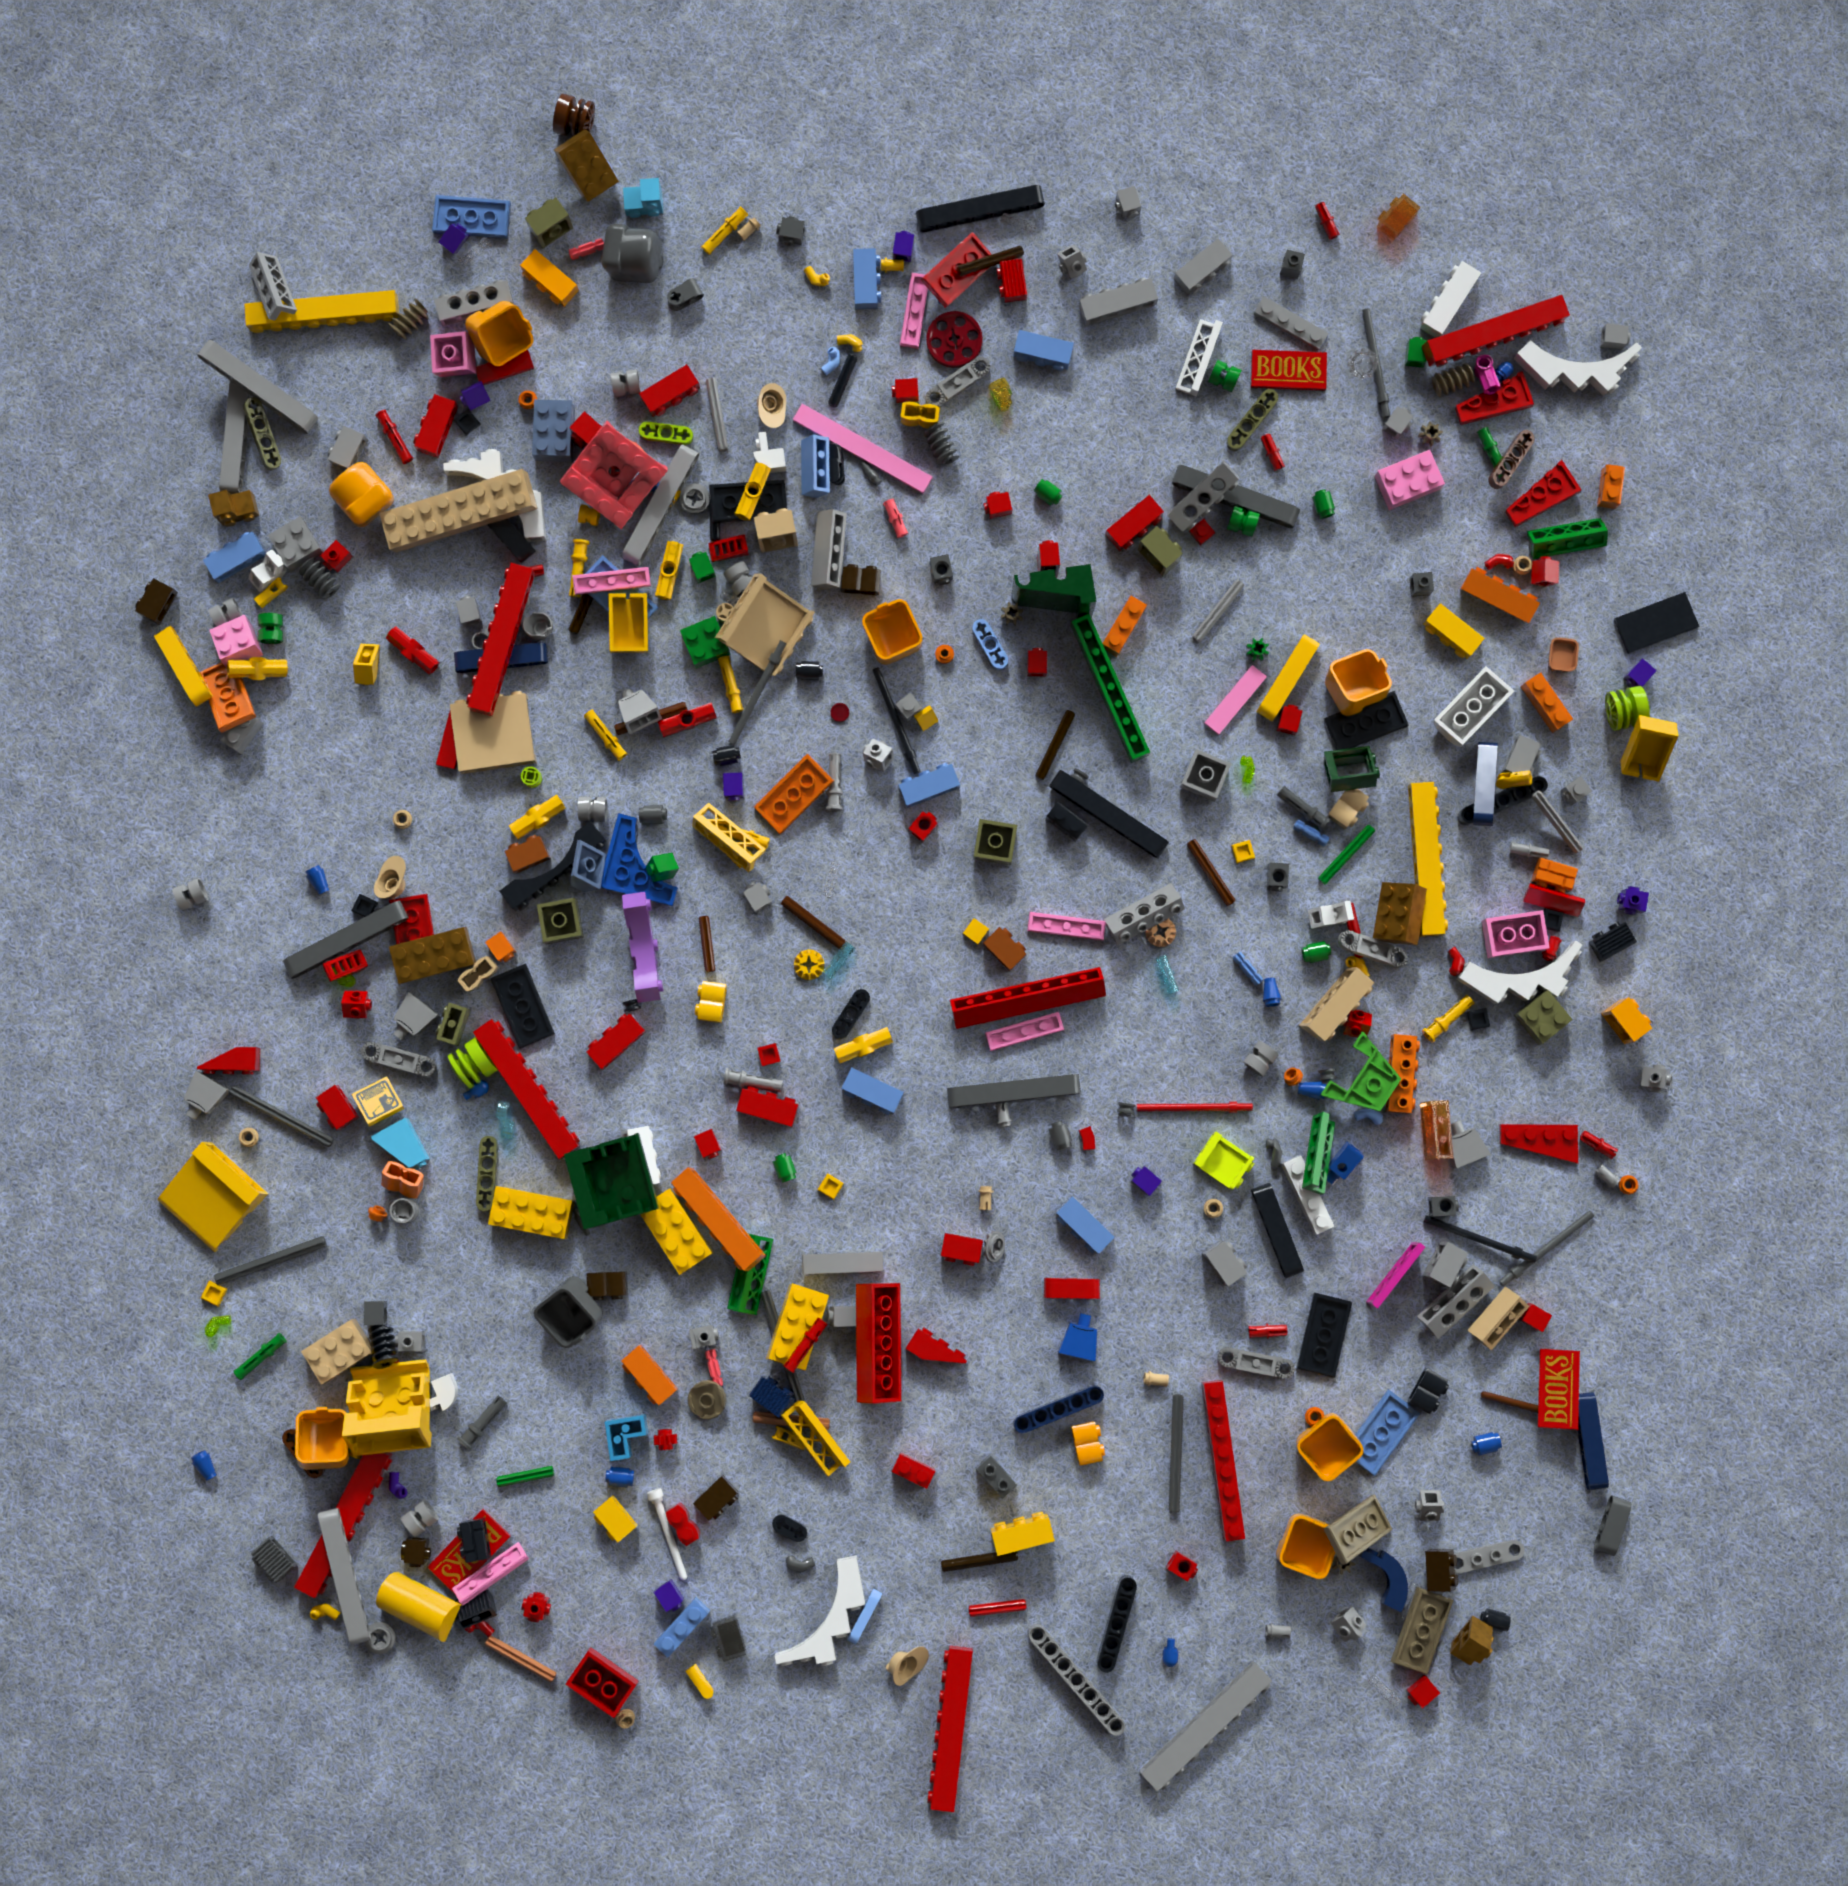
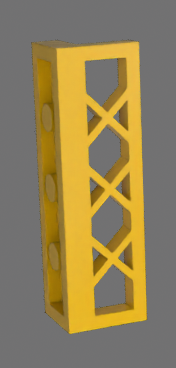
[692,803,766,873]
[781,1400,850,1477]

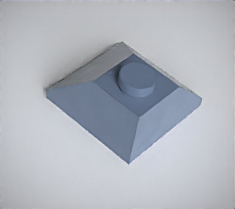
[570,840,606,892]

